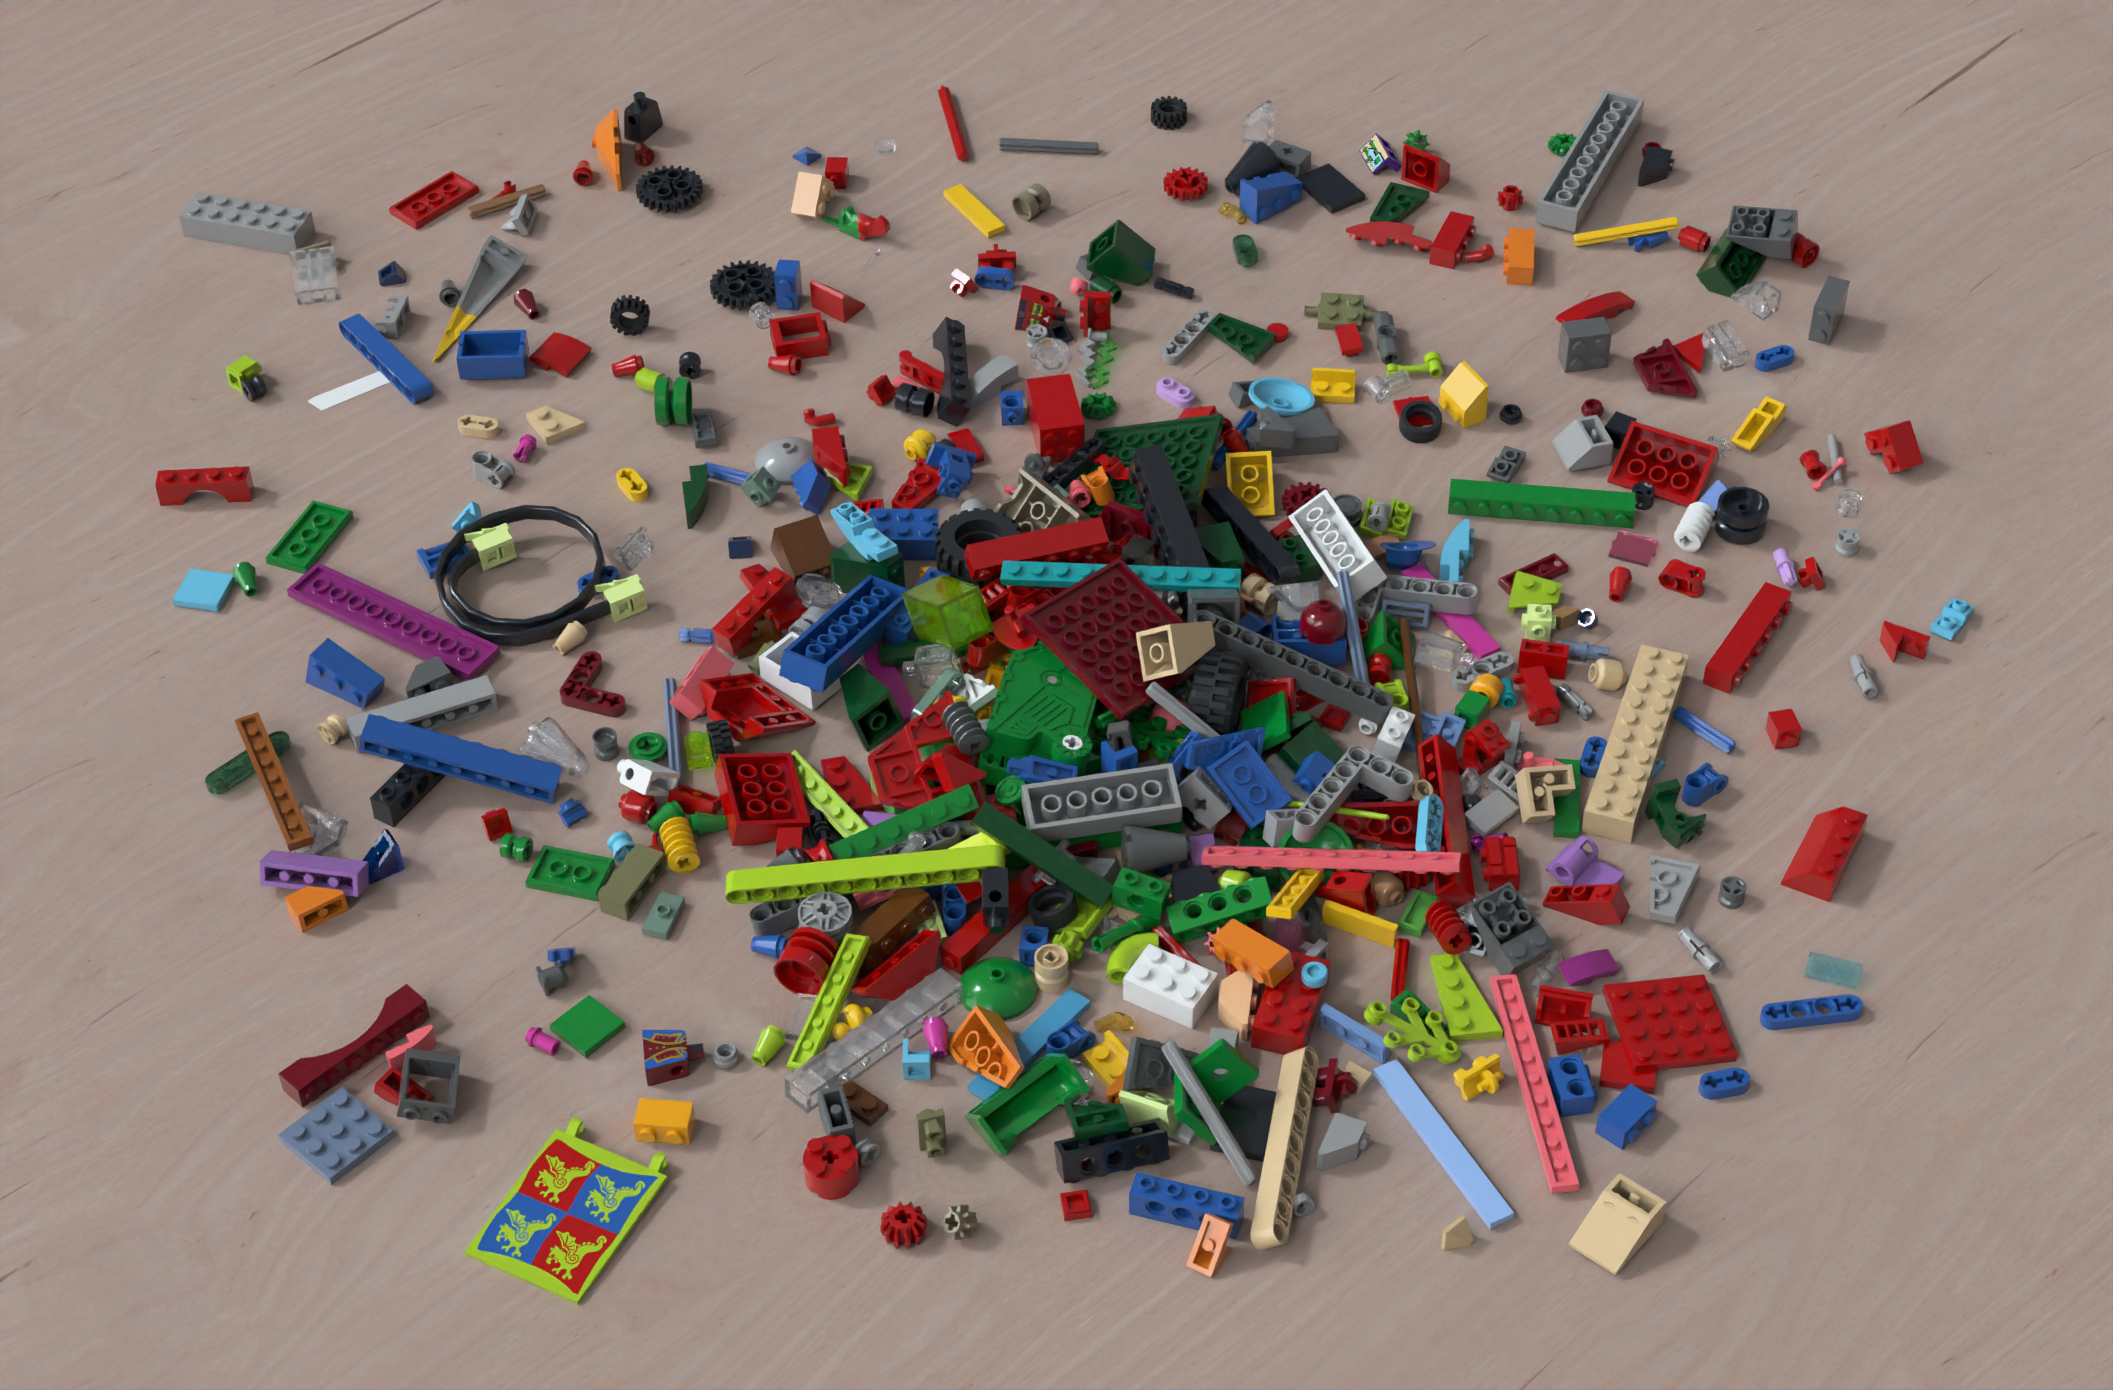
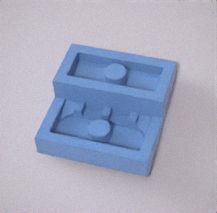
[1402,710,1466,753]

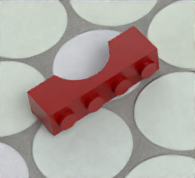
[155,466,254,506]
[712,567,797,657]

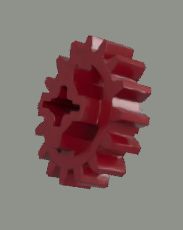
[1282,482,1331,517]

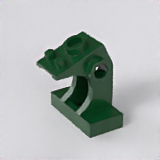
[1645,779,1707,848]

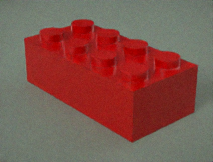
[1251,951,1331,1055]

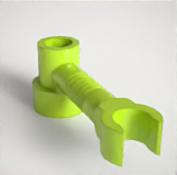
[1386,351,1443,380]

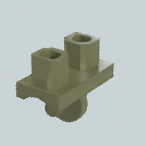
[916,1108,947,1158]

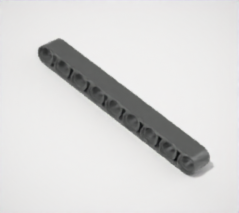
[1193,610,1393,724]
[749,822,962,937]

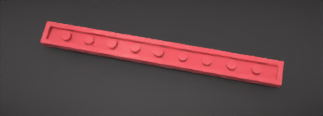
[1202,846,1461,875]
[1490,974,1579,1194]

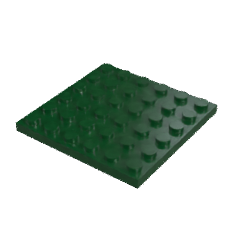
[1079,414,1225,518]

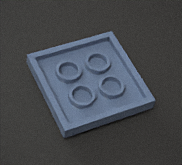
[278,1087,395,1185]

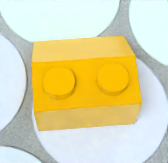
[1438,361,1489,429]

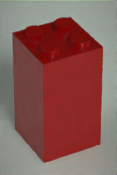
[1026,374,1085,463]

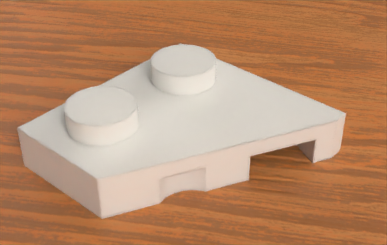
[954,673,999,713]

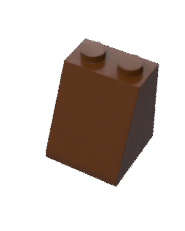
[770,515,833,585]

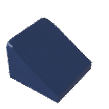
[378,261,406,286]
[728,536,752,559]

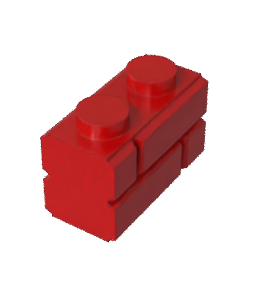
[1479,836,1521,892]

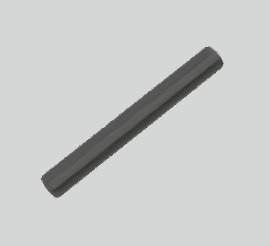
[998,138,1099,154]

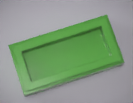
[1397,889,1440,939]

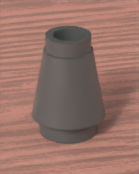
[439,280,461,307]

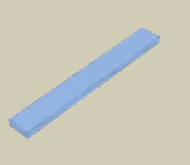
[1373,1059,1514,1229]

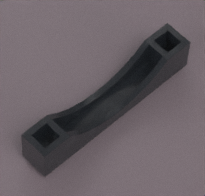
[932,317,971,427]

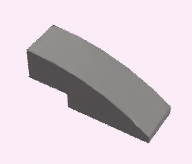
[969,353,1018,409]

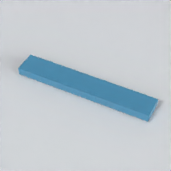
[967,988,1090,1101]

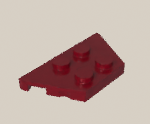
[1633,338,1697,398]
[1097,500,1159,559]

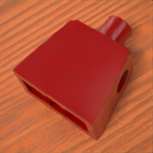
[1315,871,1377,916]

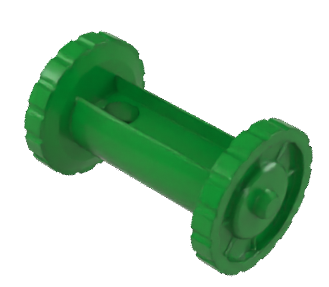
[995,775,1026,826]

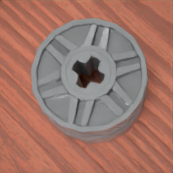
[798,891,854,944]

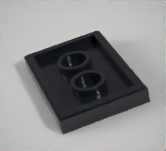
[1295,163,1365,214]
[1210,1085,1276,1162]

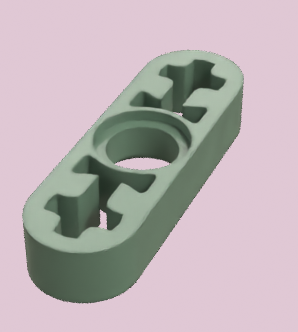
[910,668,964,720]

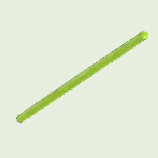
[1286,801,1390,821]

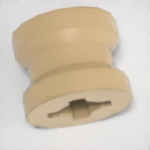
[317,714,348,745]

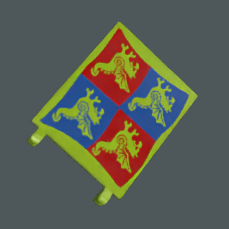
[464,1117,668,1305]

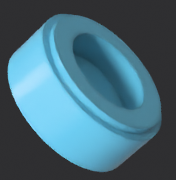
[1301,962,1328,988]

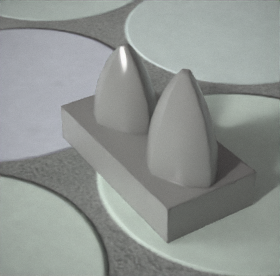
[501,193,538,236]

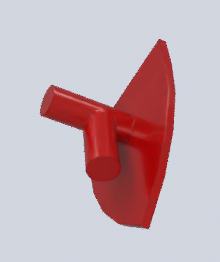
[990,603,1038,650]

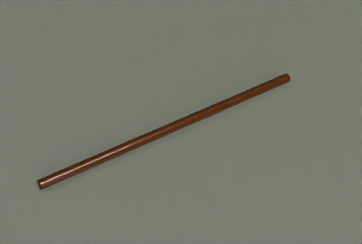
[1399,618,1424,780]

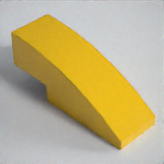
[1731,396,1786,452]

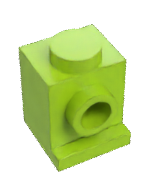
[225,355,262,394]

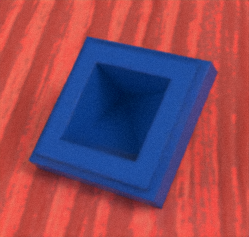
[793,146,821,165]

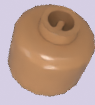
[1372,870,1404,908]

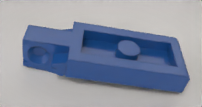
[1006,755,1078,783]

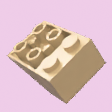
[1569,1173,1667,1275]

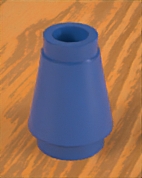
[751,934,790,960]

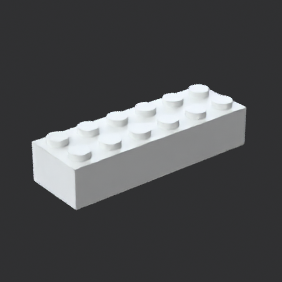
[1288,489,1388,602]

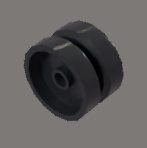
[1714,487,1770,544]

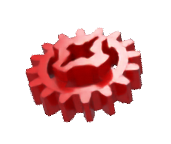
[1163,167,1208,201]

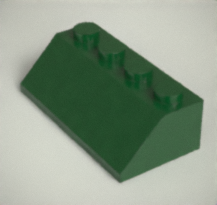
[1696,228,1767,300]

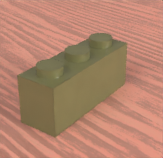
[598,843,666,921]

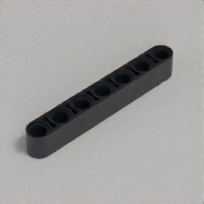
[1201,485,1301,586]

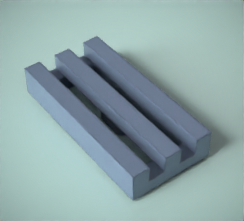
[1382,598,1431,628]

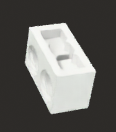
[1373,706,1415,763]

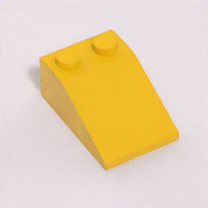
[1226,451,1275,517]

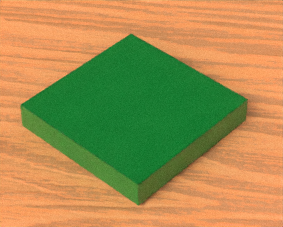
[550,995,625,1058]

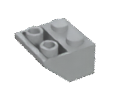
[1552,415,1613,472]

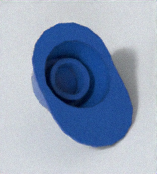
[1380,540,1436,570]

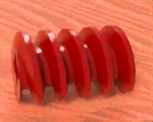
[1425,900,1472,955]

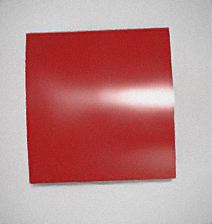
[529,332,592,378]

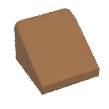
[1552,605,1580,631]

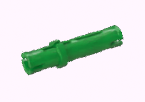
[1092,916,1159,953]

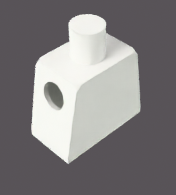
[617,759,681,796]

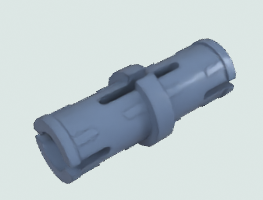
[1561,640,1609,660]

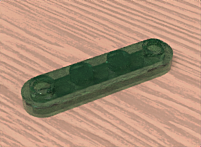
[205,731,291,794]

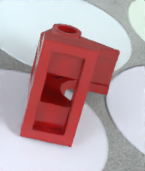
[1457,717,1511,782]

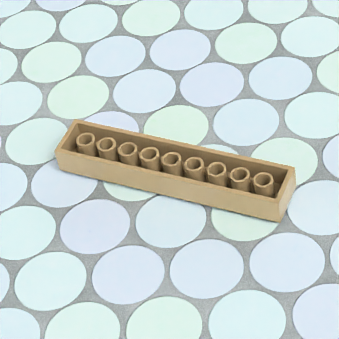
[1581,644,1689,844]

